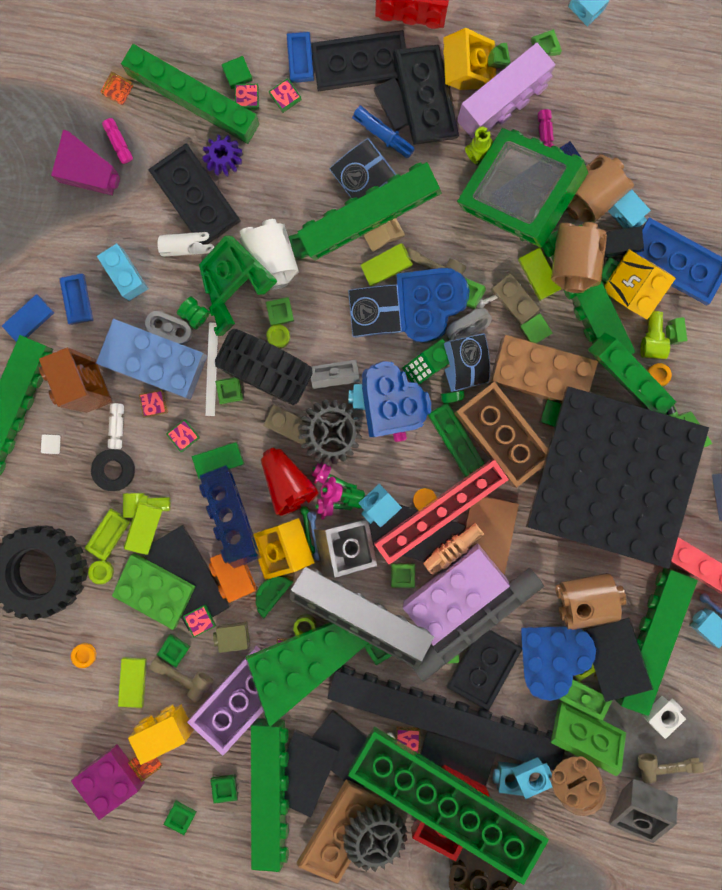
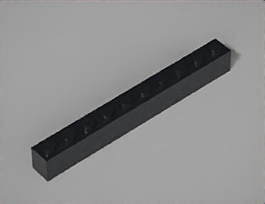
[327,665,565,771]

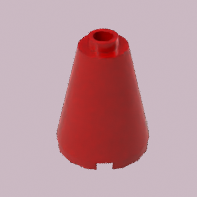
[261,447,319,516]

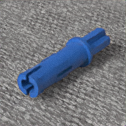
[352,105,415,158]

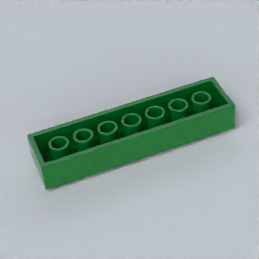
[348,726,549,885]

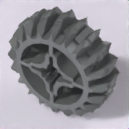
[298,400,362,464]
[343,804,408,872]

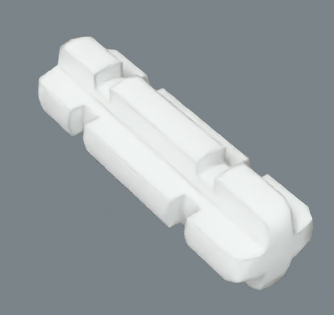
[108,403,124,450]

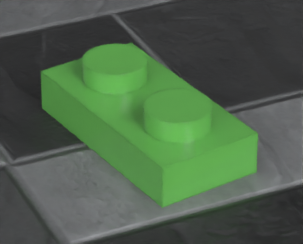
[559,679,612,721]

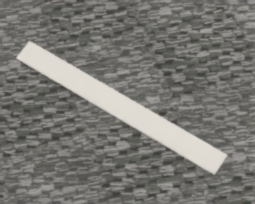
[205,322,218,416]

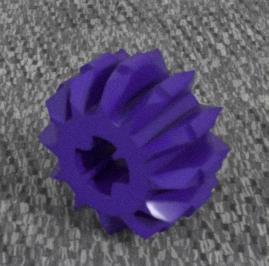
[202,134,243,177]

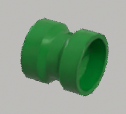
[177,296,210,330]

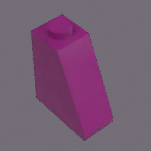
[51,130,120,196]

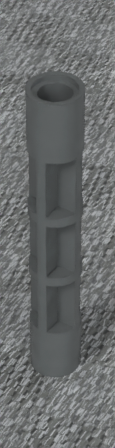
[411,568,544,682]

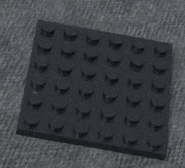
[526,386,709,569]

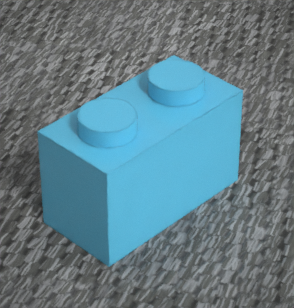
[97,243,149,301]

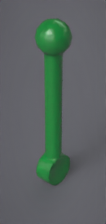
[300,506,315,555]

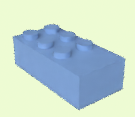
[96,319,207,400]

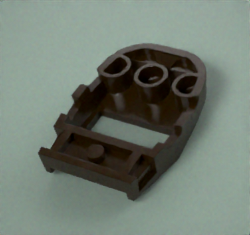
[449,848,519,890]

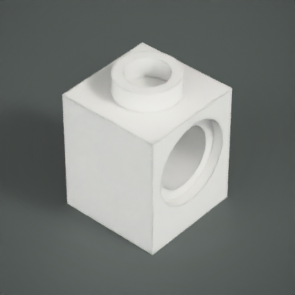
[642,696,686,739]

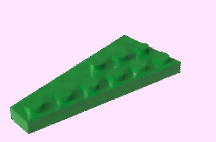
[245,603,379,727]

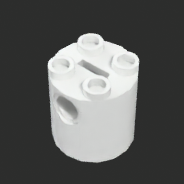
[240,219,299,290]

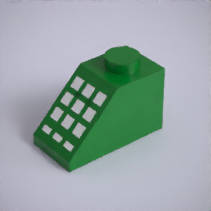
[402,339,450,385]

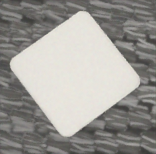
[41,435,61,454]

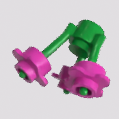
[311,462,365,520]

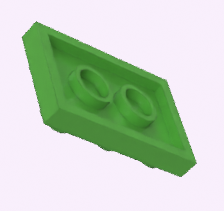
[112,553,196,630]
[551,701,626,776]

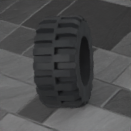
[215,329,313,405]
[0,525,87,620]

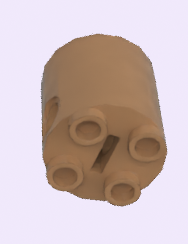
[566,154,634,223]
[551,222,607,293]
[555,573,626,630]
[552,756,606,816]

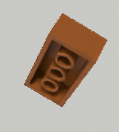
[39,347,113,413]

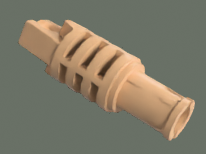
[423,523,484,575]

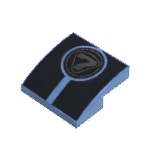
[329,138,397,199]
[348,285,403,338]
[444,334,490,392]

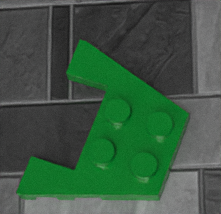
[199,235,277,336]

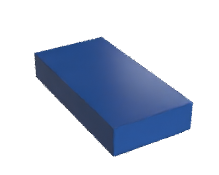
[287,32,314,83]
[59,273,93,325]
[2,294,55,342]

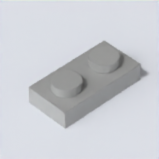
[311,360,360,389]

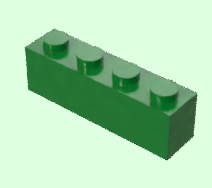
[588,332,676,414]

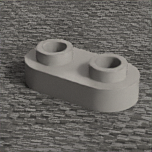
[446,308,492,341]
[145,311,192,345]

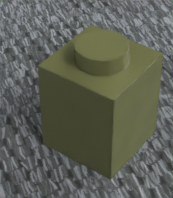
[213,621,250,653]

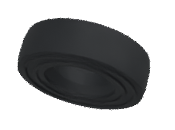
[91,449,135,491]

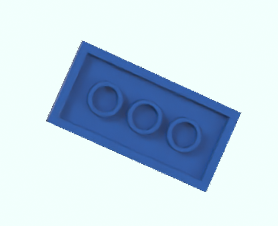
[637,217,722,306]

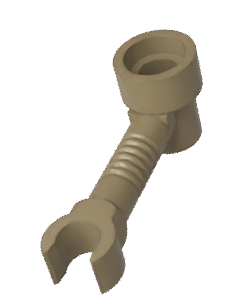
[406,247,466,275]
[149,656,214,702]
[637,753,704,783]

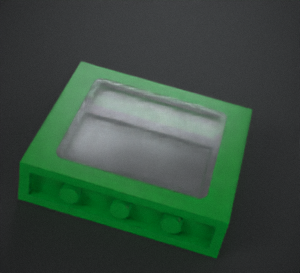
[457,128,588,248]

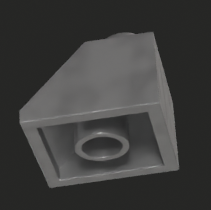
[314,519,377,578]
[609,779,678,843]

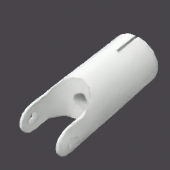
[157,232,214,257]

